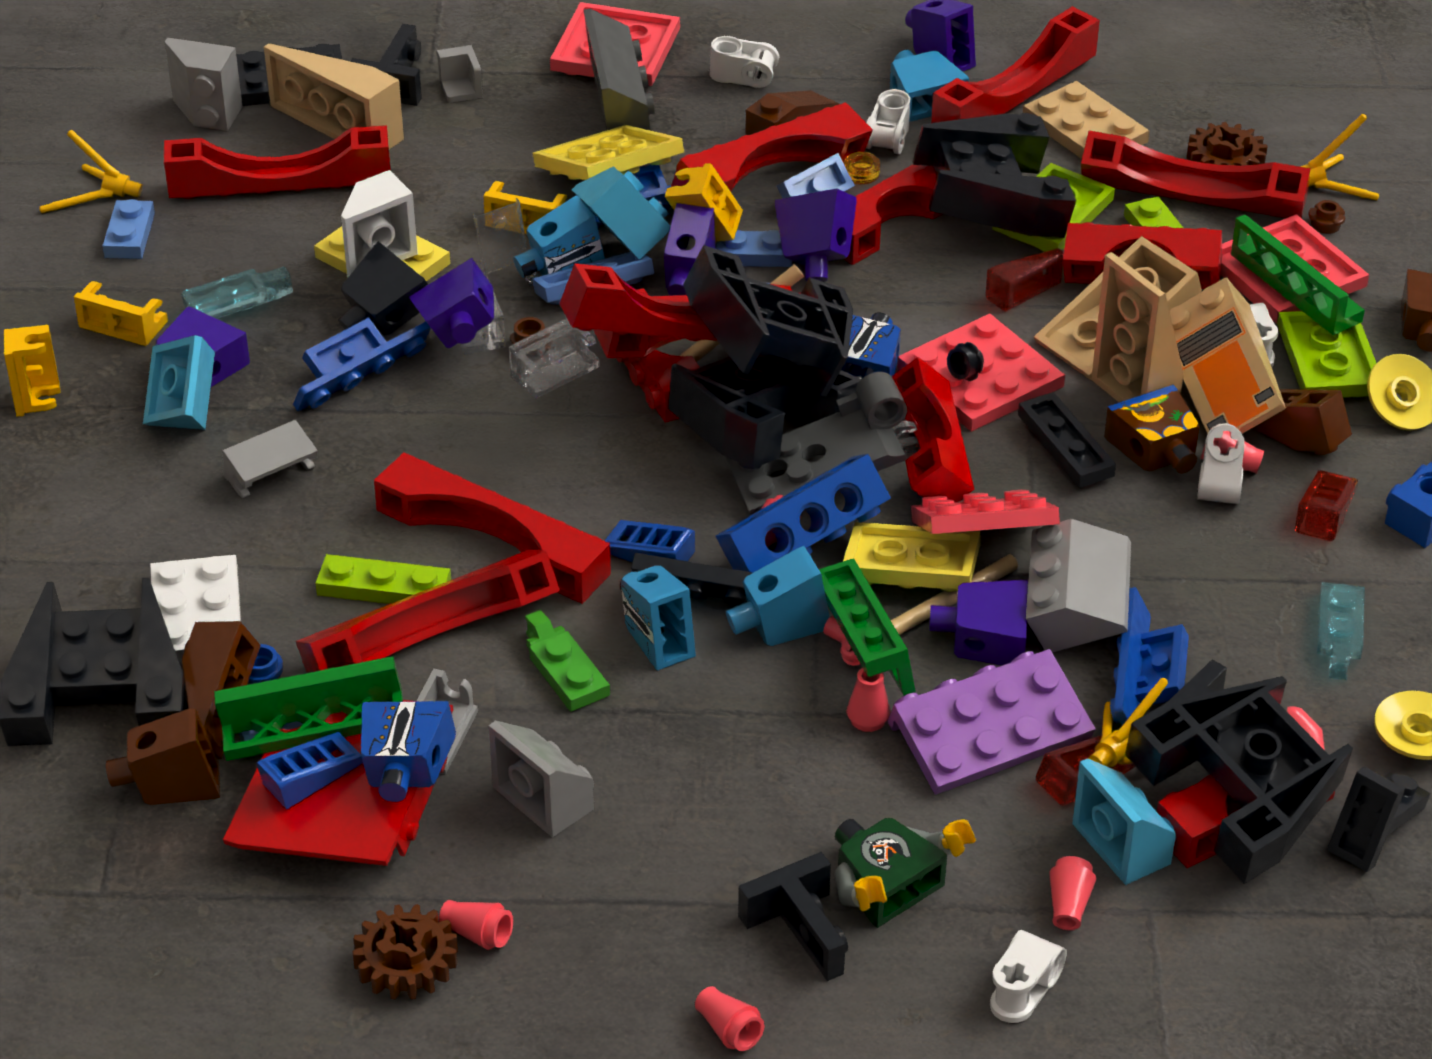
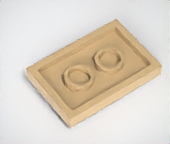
[1023,81,1149,159]

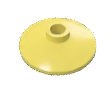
[1367,354,1432,431]
[1374,691,1432,760]

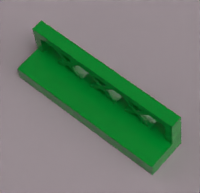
[1231,214,1365,335]
[819,558,916,696]
[214,656,403,761]

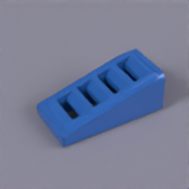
[605,520,695,562]
[256,732,363,809]

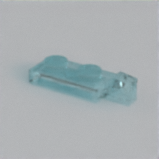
[181,266,293,319]
[1317,582,1365,680]

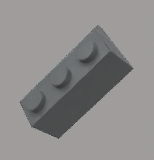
[583,8,655,130]

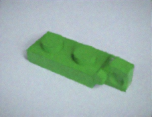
[525,610,610,712]

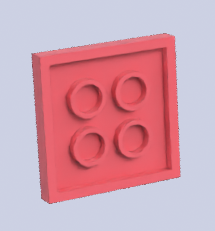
[550,2,680,86]
[1220,214,1369,324]
[897,314,1065,432]
[911,490,1060,534]

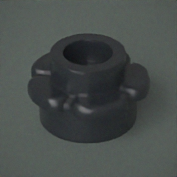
[947,342,984,381]

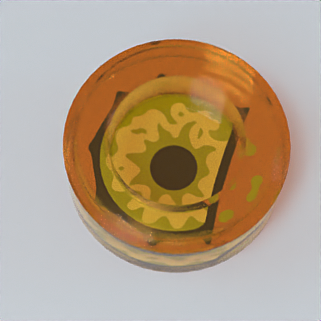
[844,152,880,184]

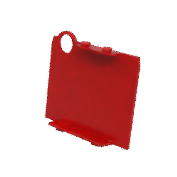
[223,700,454,866]

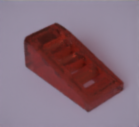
[985,248,1064,312]
[1295,470,1359,541]
[1036,735,1135,806]

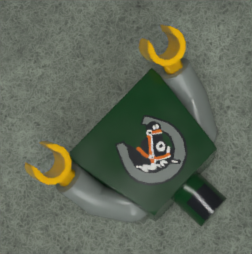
[834,818,976,928]

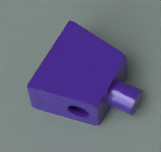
[905,0,976,72]
[775,188,857,282]
[664,203,716,296]
[410,258,494,348]
[155,306,250,387]
[929,580,1028,666]

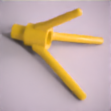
[1300,114,1379,200]
[39,130,143,213]
[1088,678,1168,767]

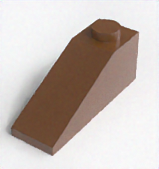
[745,90,839,135]
[1253,389,1352,455]
[182,621,261,759]

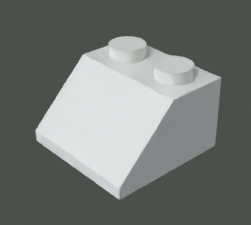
[341,170,418,277]

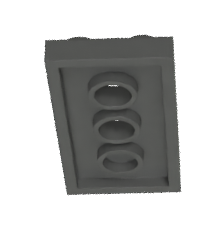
[726,372,907,515]

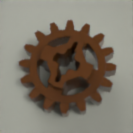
[1186,122,1268,166]
[352,904,458,1000]

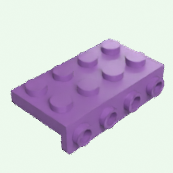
[888,649,1095,795]

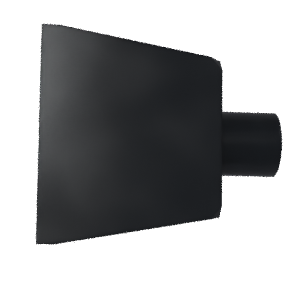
[338,241,428,335]

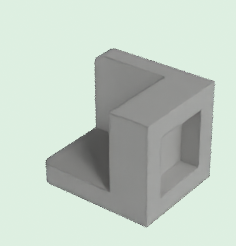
[437,45,483,103]

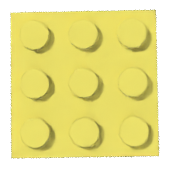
[533,125,684,180]

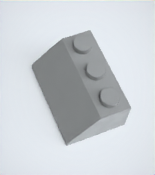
[1026,519,1131,653]

